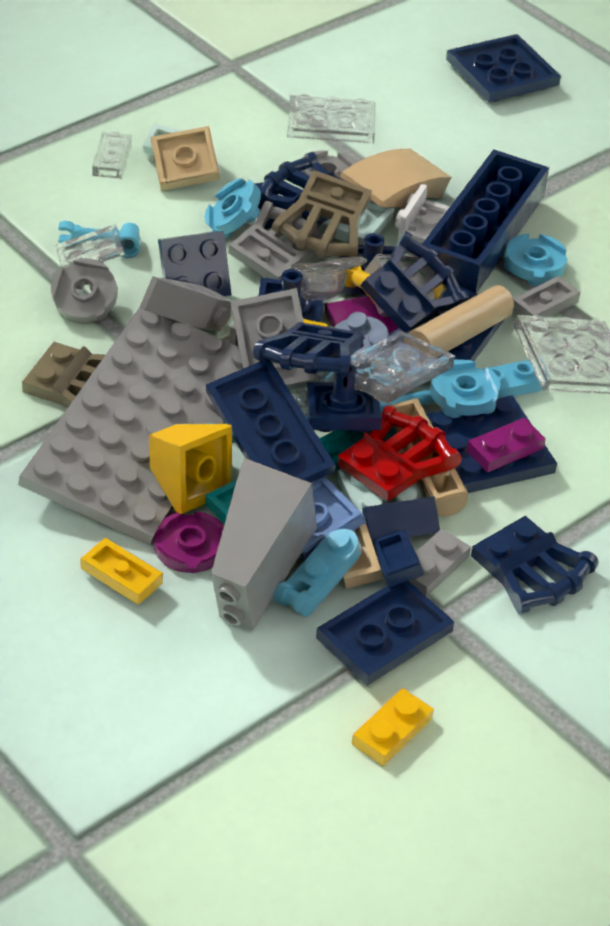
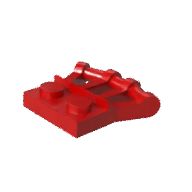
[337,405,462,502]

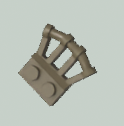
[271,170,372,260]
[22,342,105,408]

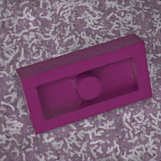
[467,418,546,473]

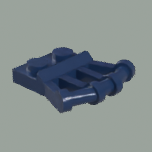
[258,151,345,226]
[360,231,469,334]
[253,322,364,376]
[471,515,599,614]

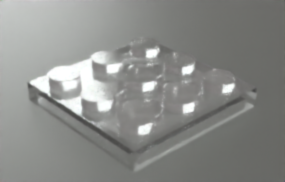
[513,315,610,394]

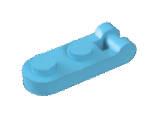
[273,529,362,617]

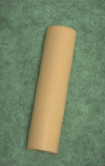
[404,285,514,362]
[389,398,468,517]

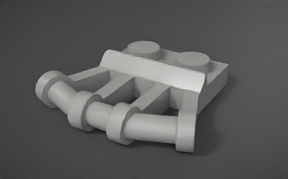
[228,201,333,280]

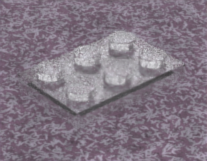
[287,94,375,143]
[344,331,455,404]

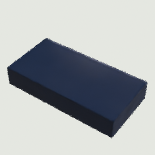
[362,496,440,541]
[372,530,424,588]

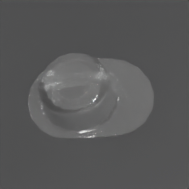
[289,257,367,300]

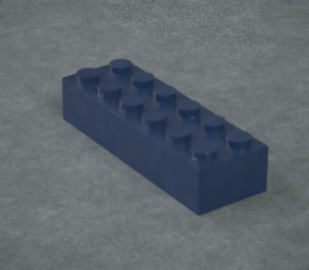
[422,149,549,293]

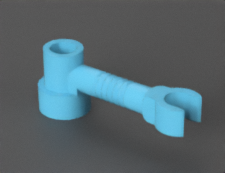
[58,221,141,258]

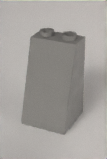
[211,458,317,630]

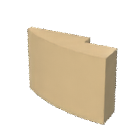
[340,149,452,208]

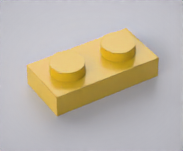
[80,537,163,605]
[352,688,434,766]

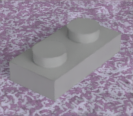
[513,276,581,326]
[409,529,471,596]

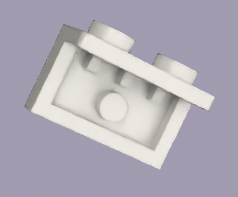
[395,184,449,244]

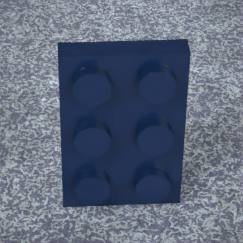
[316,581,455,686]

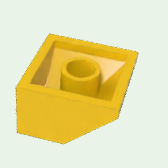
[149,424,232,514]

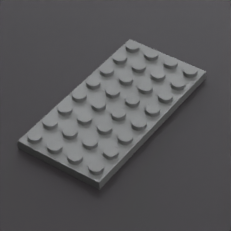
[18,308,243,545]

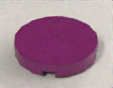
[154,511,224,573]

